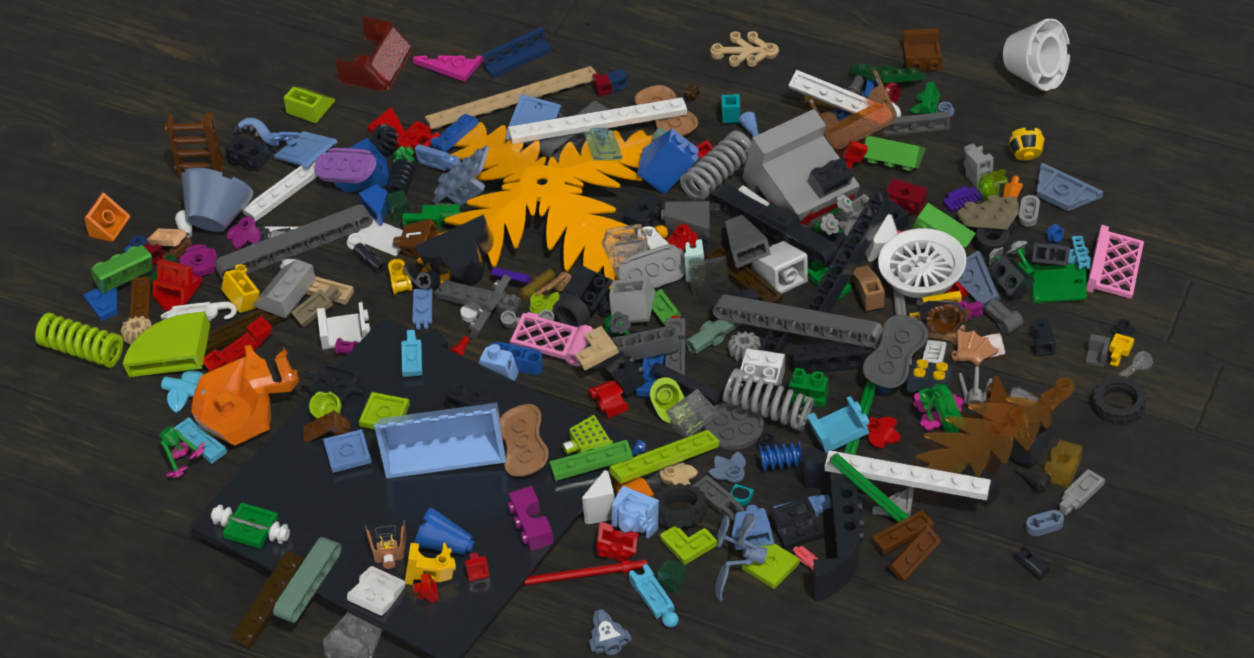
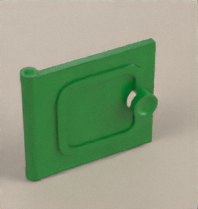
[1033,264,1087,303]

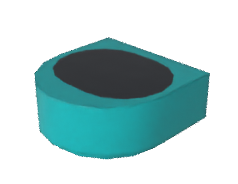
[730,484,754,506]

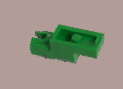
[402,203,461,232]

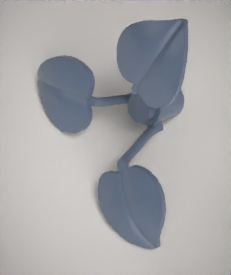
[715,513,767,602]

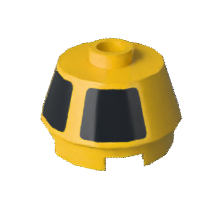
[1008,128,1045,161]

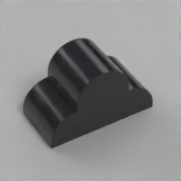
[415,214,494,285]

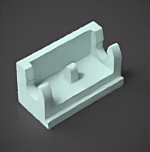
[684,239,705,282]

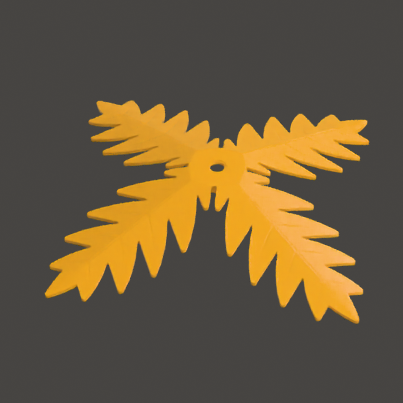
[417,122,653,291]

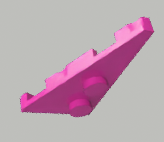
[413,56,483,82]

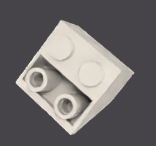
[740,349,785,386]

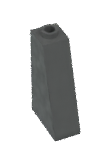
[725,215,771,268]

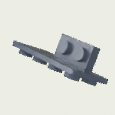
[433,145,489,206]

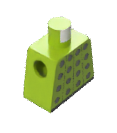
[562,414,613,455]

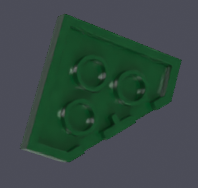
[850,62,925,83]

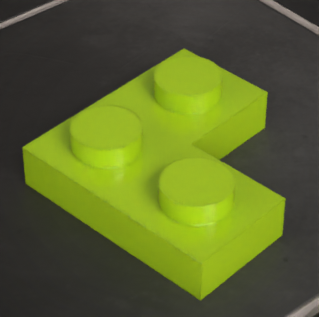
[660,526,717,565]

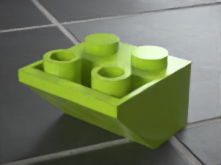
[284,87,335,123]

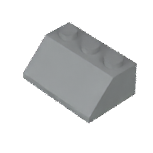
[253,259,316,318]

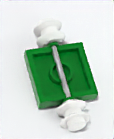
[211,502,290,549]

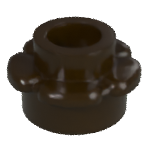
[684,84,700,101]

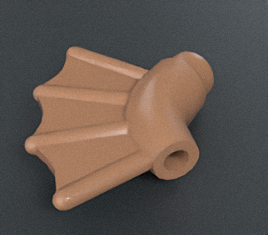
[951,330,999,366]

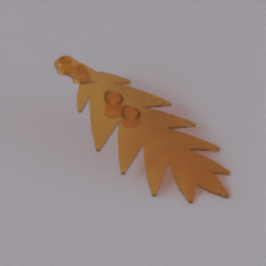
[916,377,1075,477]

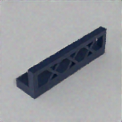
[482,27,552,79]

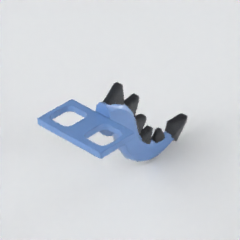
[233,118,300,153]

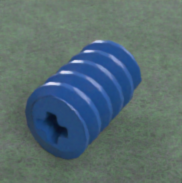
[760,442,802,471]

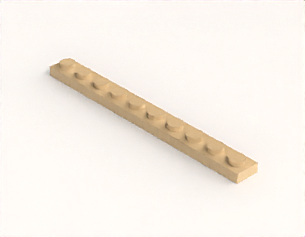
[425,66,596,129]

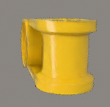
[388,259,412,295]

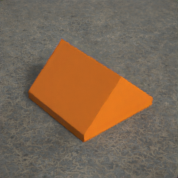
[84,192,130,242]

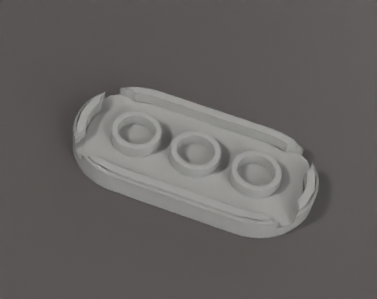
[617,244,685,289]

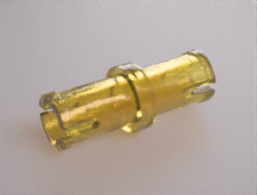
[520,268,556,299]

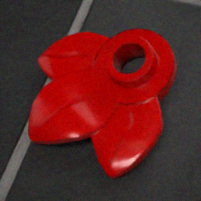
[666,224,698,250]
[866,417,901,448]

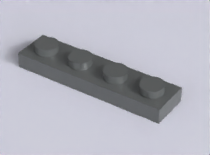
[469,274,511,340]
[434,280,502,311]

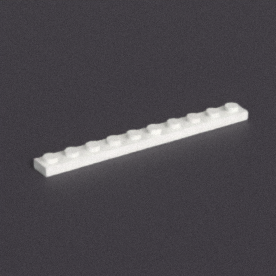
[508,98,687,144]

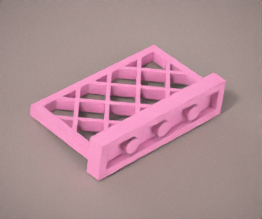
[1087,225,1144,299]

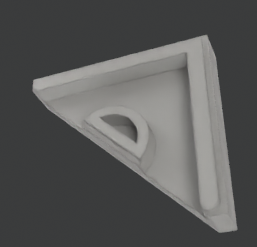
[873,486,914,517]

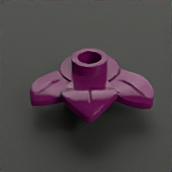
[226,217,260,250]

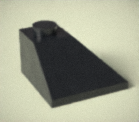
[997,420,1053,465]

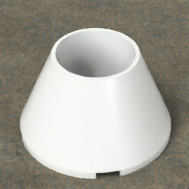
[1003,19,1070,91]

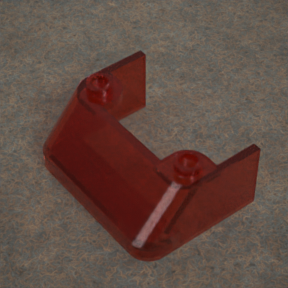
[336,17,412,91]

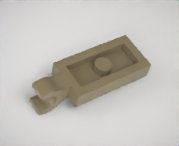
[291,284,342,328]

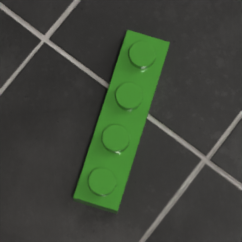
[550,440,633,481]

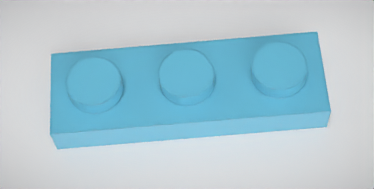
[174,417,227,464]

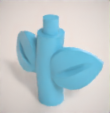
[161,371,206,413]

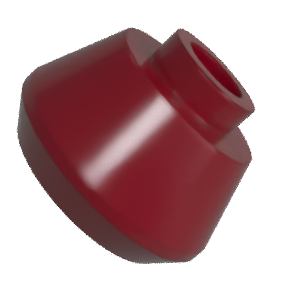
[877,82,900,104]

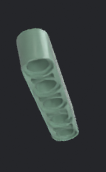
[273,537,342,623]

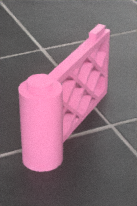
[510,312,593,367]

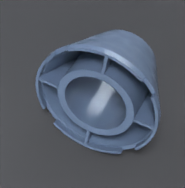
[181,168,253,232]

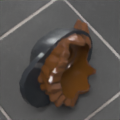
[920,299,970,334]

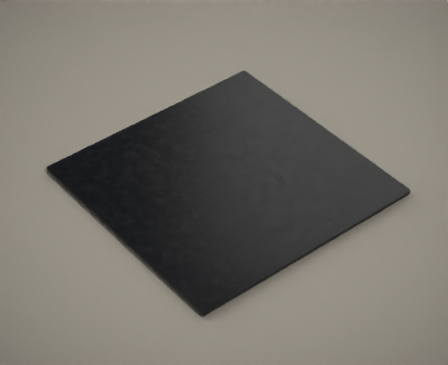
[190,319,637,658]

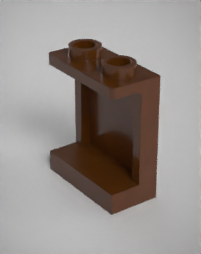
[903,28,942,71]

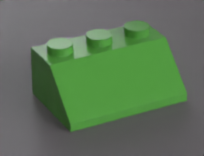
[864,135,926,171]
[91,245,152,294]

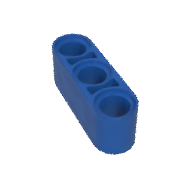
[489,342,543,375]

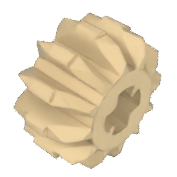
[121,316,152,346]

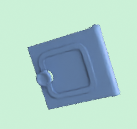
[506,94,561,145]
[274,131,338,169]

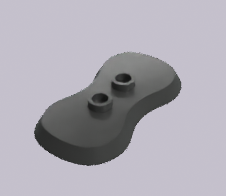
[863,315,928,388]

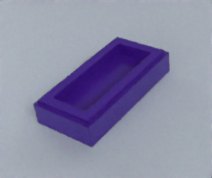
[491,267,533,286]

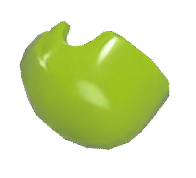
[309,392,342,419]

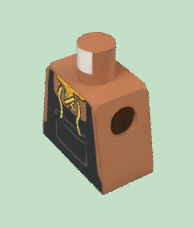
[365,520,407,569]

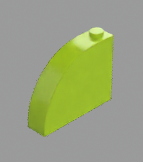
[123,311,211,377]

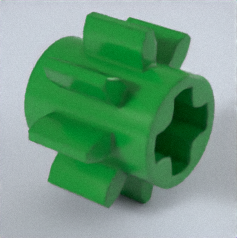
[393,145,414,162]

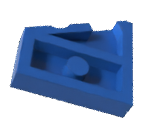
[83,287,118,322]

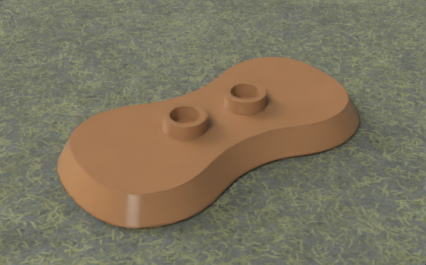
[635,85,698,137]
[500,404,549,477]

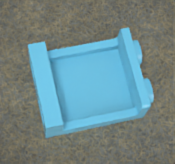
[807,397,870,453]

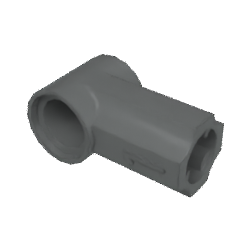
[985,299,1023,335]

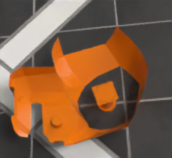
[191,345,299,445]

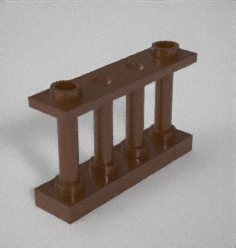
[165,113,224,179]

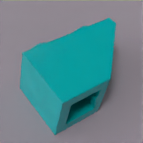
[721,94,740,123]

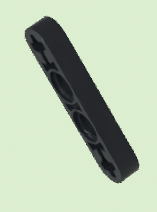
[649,363,722,407]

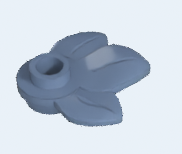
[709,452,746,483]

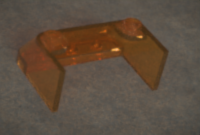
[808,68,897,149]

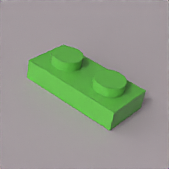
[652,289,681,326]

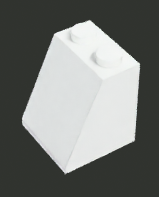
[752,241,808,294]

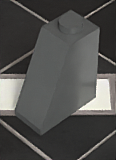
[661,201,710,239]

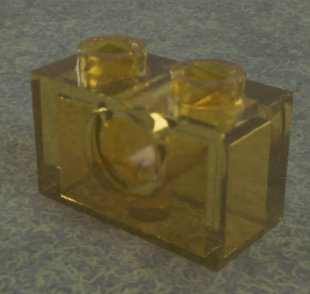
[1044,440,1083,488]

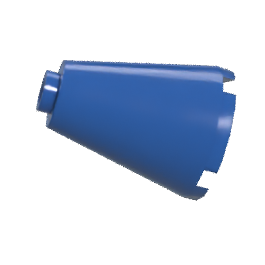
[415,508,475,555]

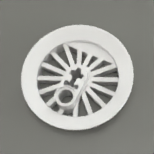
[878,228,966,298]

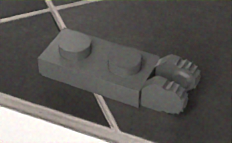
[692,475,744,522]

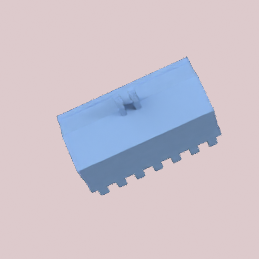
[374,403,506,478]

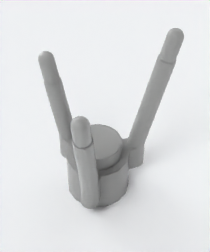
[958,366,993,409]

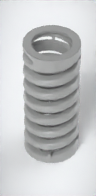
[680,131,751,201]
[723,368,814,431]

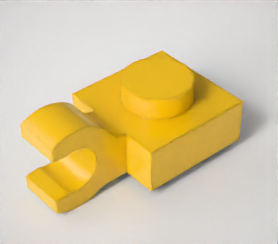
[1109,333,1134,367]

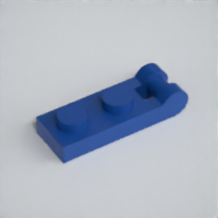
[431,114,479,152]

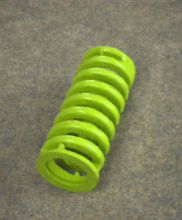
[35,313,123,368]

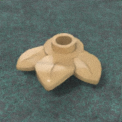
[659,461,698,485]

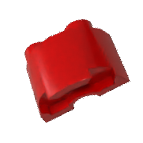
[588,380,629,419]
[596,522,638,562]

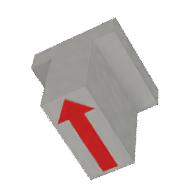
[742,109,860,228]

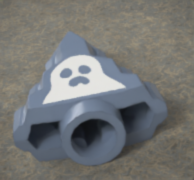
[589,609,632,655]

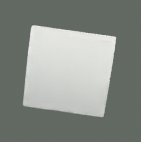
[347,566,406,616]

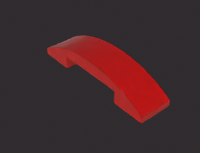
[203,316,273,372]

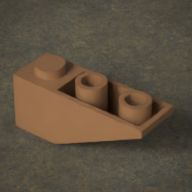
[852,265,885,311]

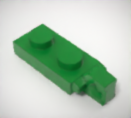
[932,383,965,436]

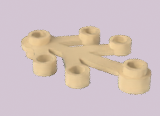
[710,31,779,67]

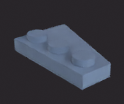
[957,251,1000,308]

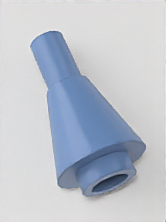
[739,112,759,137]

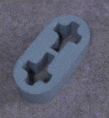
[1026,510,1064,536]

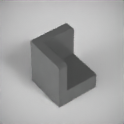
[1085,334,1110,367]

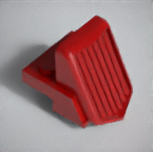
[153,259,202,312]

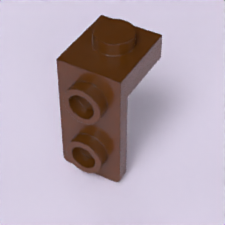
[303,410,350,443]

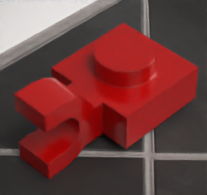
[842,141,868,169]

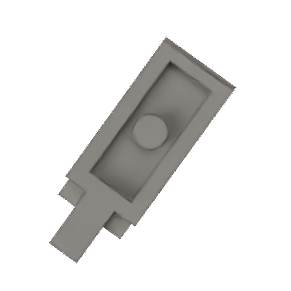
[1059,469,1105,516]

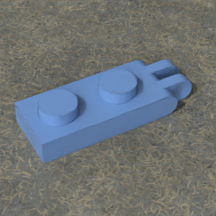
[413,288,433,330]

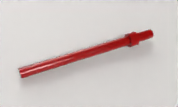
[524,560,647,585]

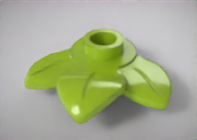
[529,291,560,315]

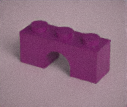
[507,486,553,551]

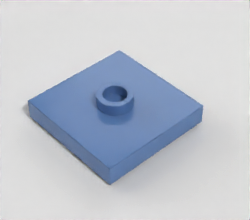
[323,429,372,473]

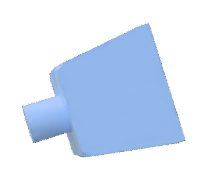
[479,344,519,381]

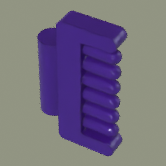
[943,186,982,213]

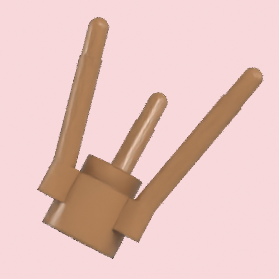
[535,272,571,296]

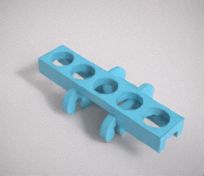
[1068,236,1091,269]

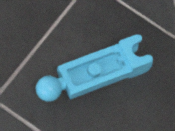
[629,564,679,628]

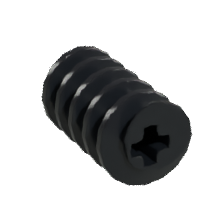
[385,159,416,199]

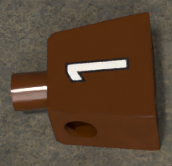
[393,219,440,258]

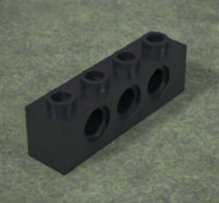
[792,341,872,374]

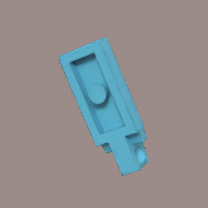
[401,330,422,377]

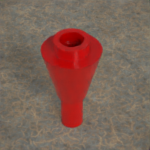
[449,336,470,357]

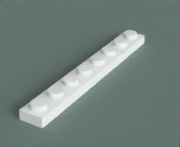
[825,451,991,500]

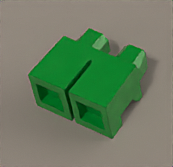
[789,368,829,407]

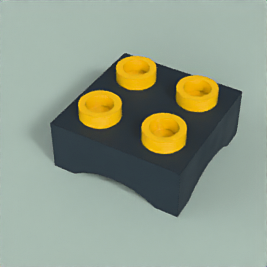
[907,359,953,392]

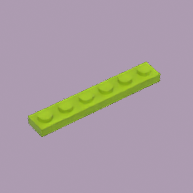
[609,430,720,484]

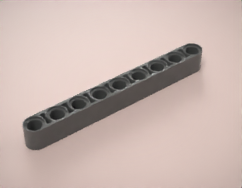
[214,204,373,280]
[713,295,883,347]

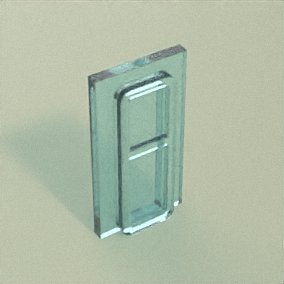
[584,128,622,160]

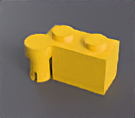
[221,264,260,313]

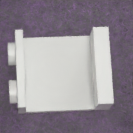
[317,302,370,349]

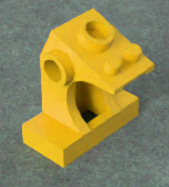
[405,543,456,585]

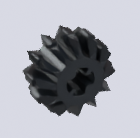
[369,124,399,155]

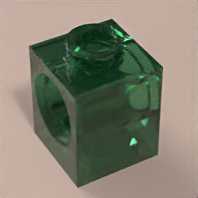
[386,190,410,222]
[658,558,687,595]

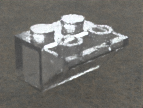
[602,224,648,273]
[666,389,720,438]
[323,612,382,658]

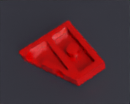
[367,108,405,136]

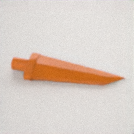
[1003,176,1023,197]

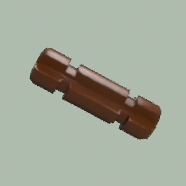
[162,236,192,259]

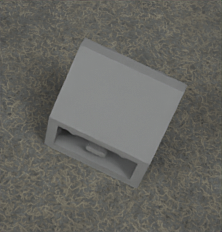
[609,277,656,323]

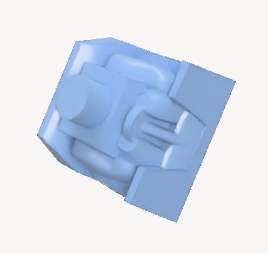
[612,486,659,539]

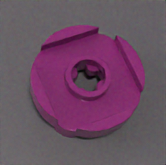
[180,245,217,276]

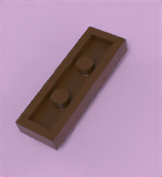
[130,276,152,320]
[872,510,934,555]
[888,525,941,582]

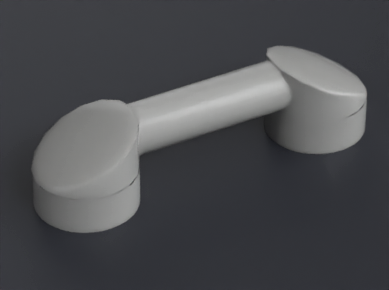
[501,309,554,328]

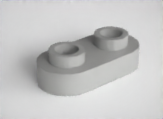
[1019,195,1040,227]

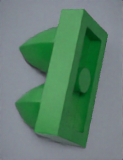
[909,82,940,114]

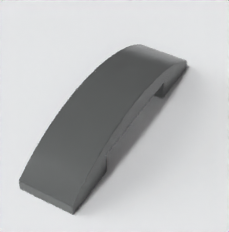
[665,318,685,375]

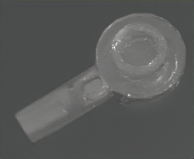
[1119,351,1153,378]

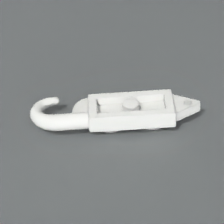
[161,302,237,321]

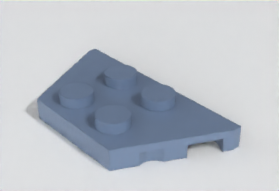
[1036,163,1103,211]

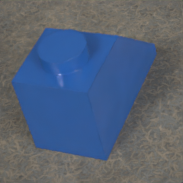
[359,184,389,227]

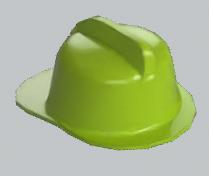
[650,377,688,423]

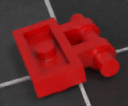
[395,121,440,159]

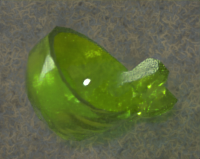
[978,169,1008,199]

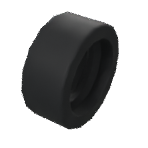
[553,294,590,327]

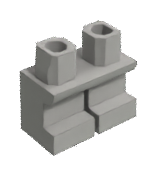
[964,144,993,189]

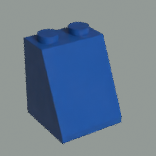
[637,128,698,194]
[334,138,389,193]

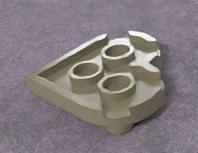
[958,195,1019,229]

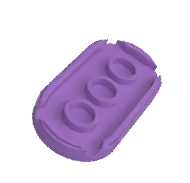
[314,148,376,183]

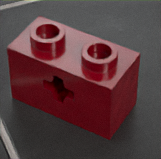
[886,179,927,216]

